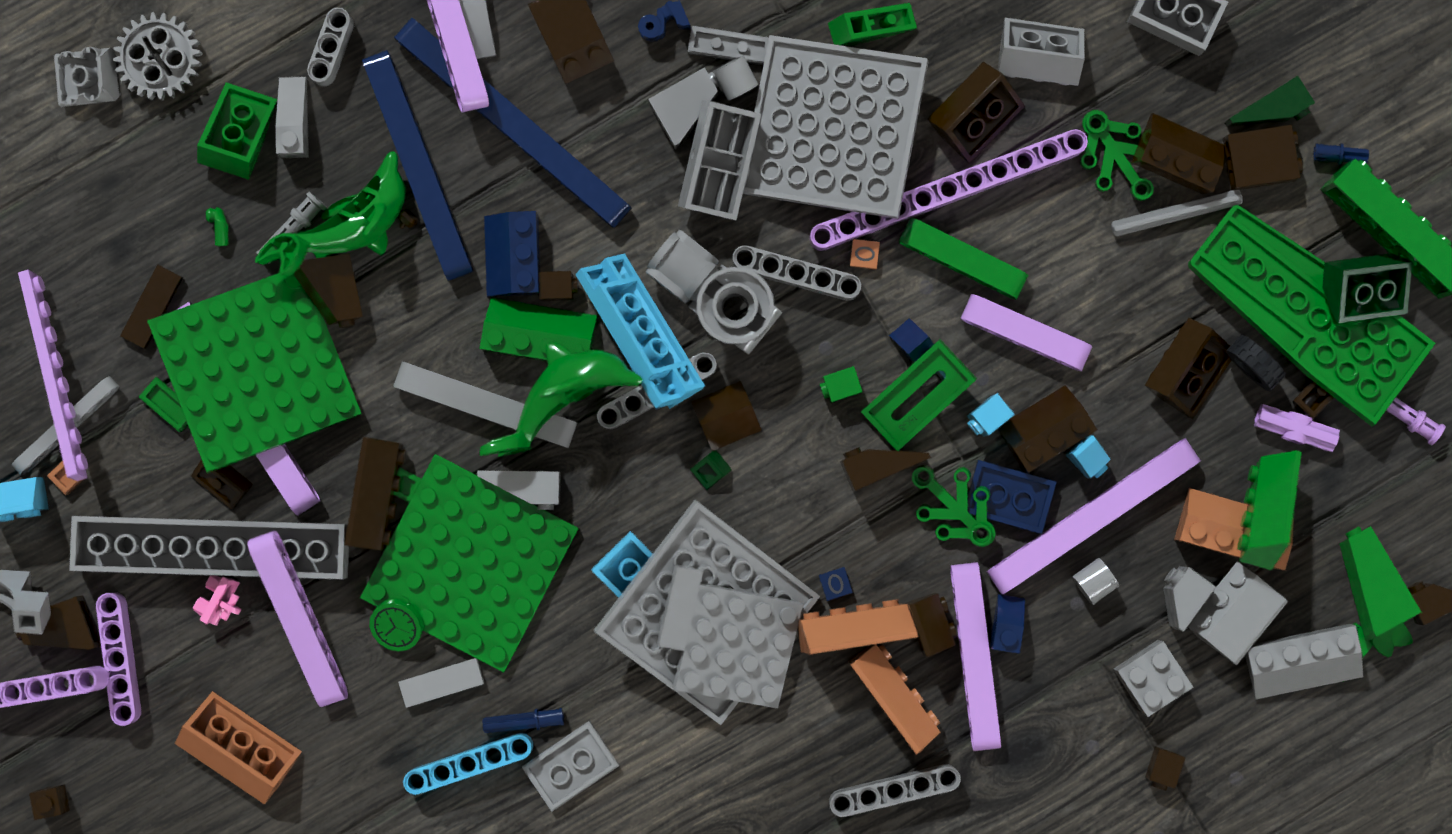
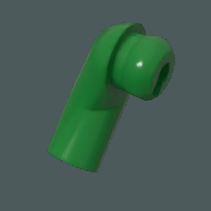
[206,207,228,246]

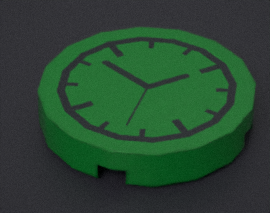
[369,599,424,652]

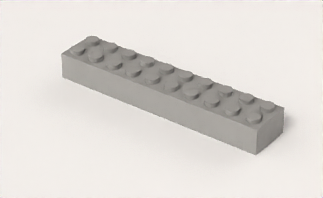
[69,516,349,579]

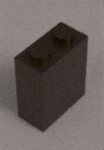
[1223,125,1303,191]

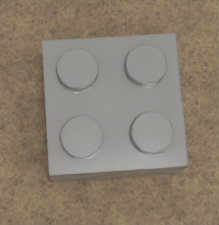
[1113,640,1193,717]

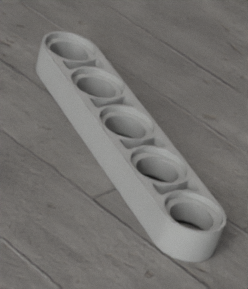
[12,376,119,476]

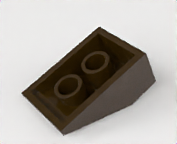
[528,0,614,84]
[840,447,931,491]

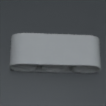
[307,7,354,87]

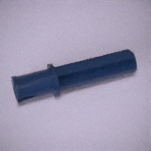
[482,708,564,733]

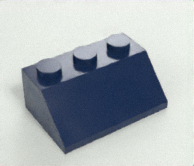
[484,211,540,297]

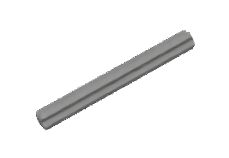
[1111,189,1243,237]

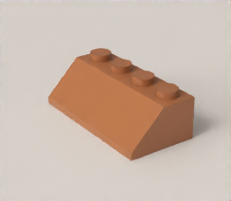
[1174,488,1294,570]
[797,599,918,654]
[848,644,940,754]
[175,691,302,804]

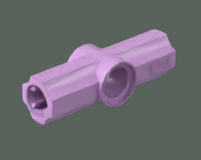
[1254,404,1340,452]

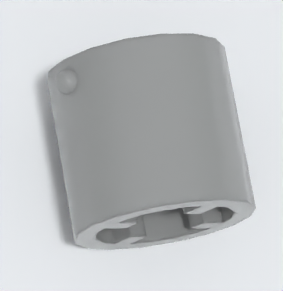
[713,55,758,101]
[1072,558,1119,605]

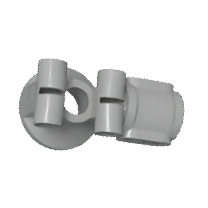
[645,230,782,355]

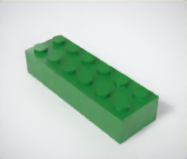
[1320,158,1452,299]

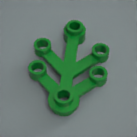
[1080,110,1154,201]
[912,465,996,547]

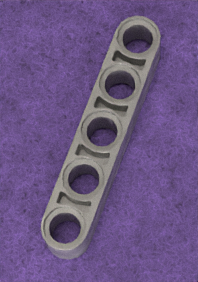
[733,245,861,301]
[597,352,717,429]
[829,764,961,817]

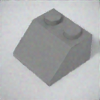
[1163,566,1216,631]

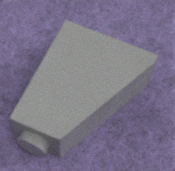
[648,67,720,150]

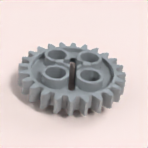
[113,12,203,101]

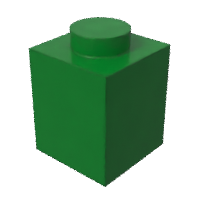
[819,366,863,403]

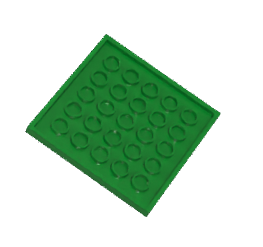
[147,273,362,473]
[360,454,579,672]

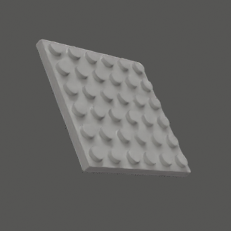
[743,35,929,219]
[594,500,820,725]

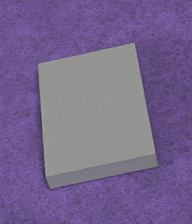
[522,720,619,812]

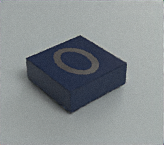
[819,567,853,601]

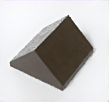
[691,381,762,451]

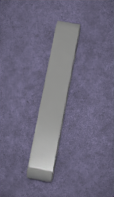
[393,361,577,448]

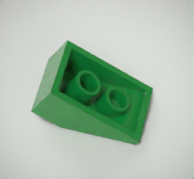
[197,82,277,180]

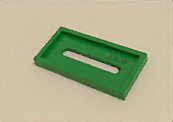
[861,339,977,451]

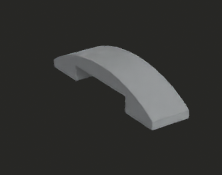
[459,0,496,59]

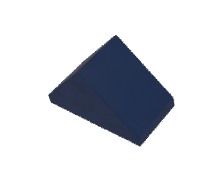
[889,318,934,364]

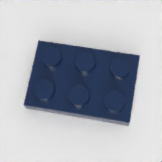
[968,460,1056,534]

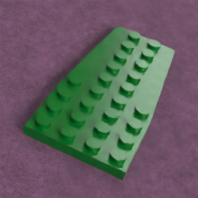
[1188,205,1436,427]

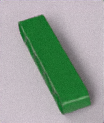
[898,218,1029,300]

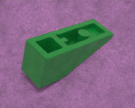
[828,3,917,47]

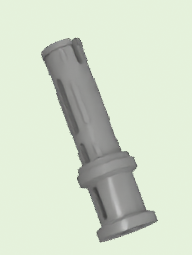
[256,191,327,264]

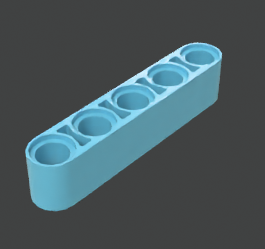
[403,733,533,795]

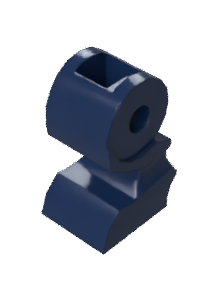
[638,0,691,42]

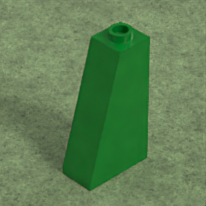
[1339,526,1421,641]

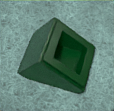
[690,450,732,490]

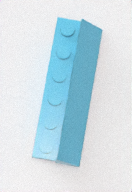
[575,254,705,409]

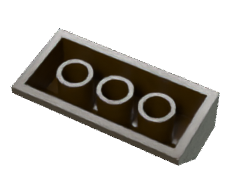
[344,437,406,550]

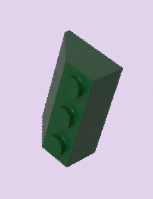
[1322,253,1412,323]

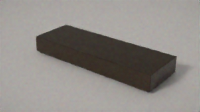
[120,264,183,349]

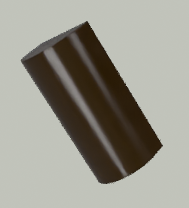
[1292,381,1334,419]

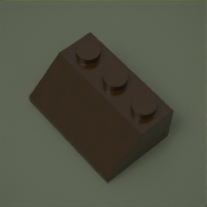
[927,62,1025,163]
[1131,113,1224,194]
[1145,318,1232,419]
[997,385,1098,473]

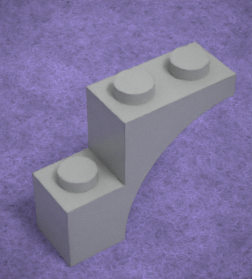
[0,570,51,634]

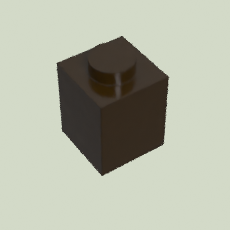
[538,271,578,301]
[1145,746,1186,791]
[29,784,70,820]

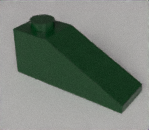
[1224,76,1315,127]

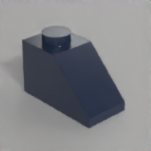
[989,594,1025,654]

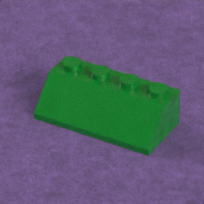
[479,298,597,362]
[1237,450,1302,570]

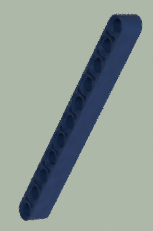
[394,17,632,229]

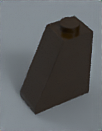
[294,253,363,328]
[15,596,101,649]

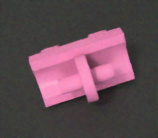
[193,575,241,625]

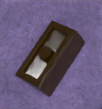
[191,459,253,510]

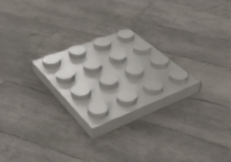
[673,583,803,708]

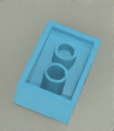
[591,531,652,598]

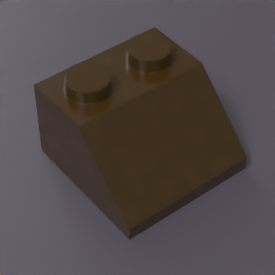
[905,593,958,657]

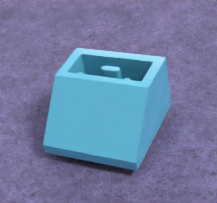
[0,477,49,522]

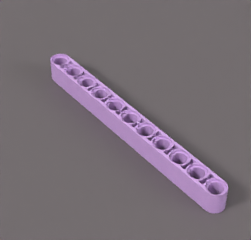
[809,129,1088,251]

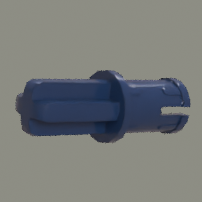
[1313,143,1369,165]

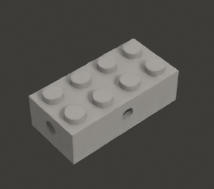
[678,101,761,220]

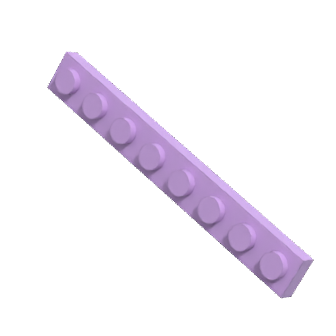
[18,270,88,481]

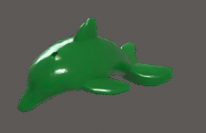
[255,151,405,277]
[480,342,643,458]

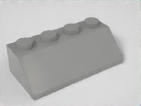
[1245,624,1363,699]

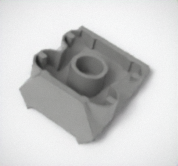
[54,47,121,107]

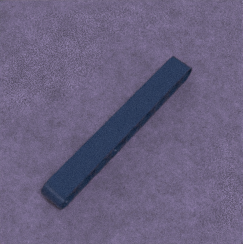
[362,50,473,281]

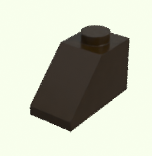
[1408,581,1452,625]

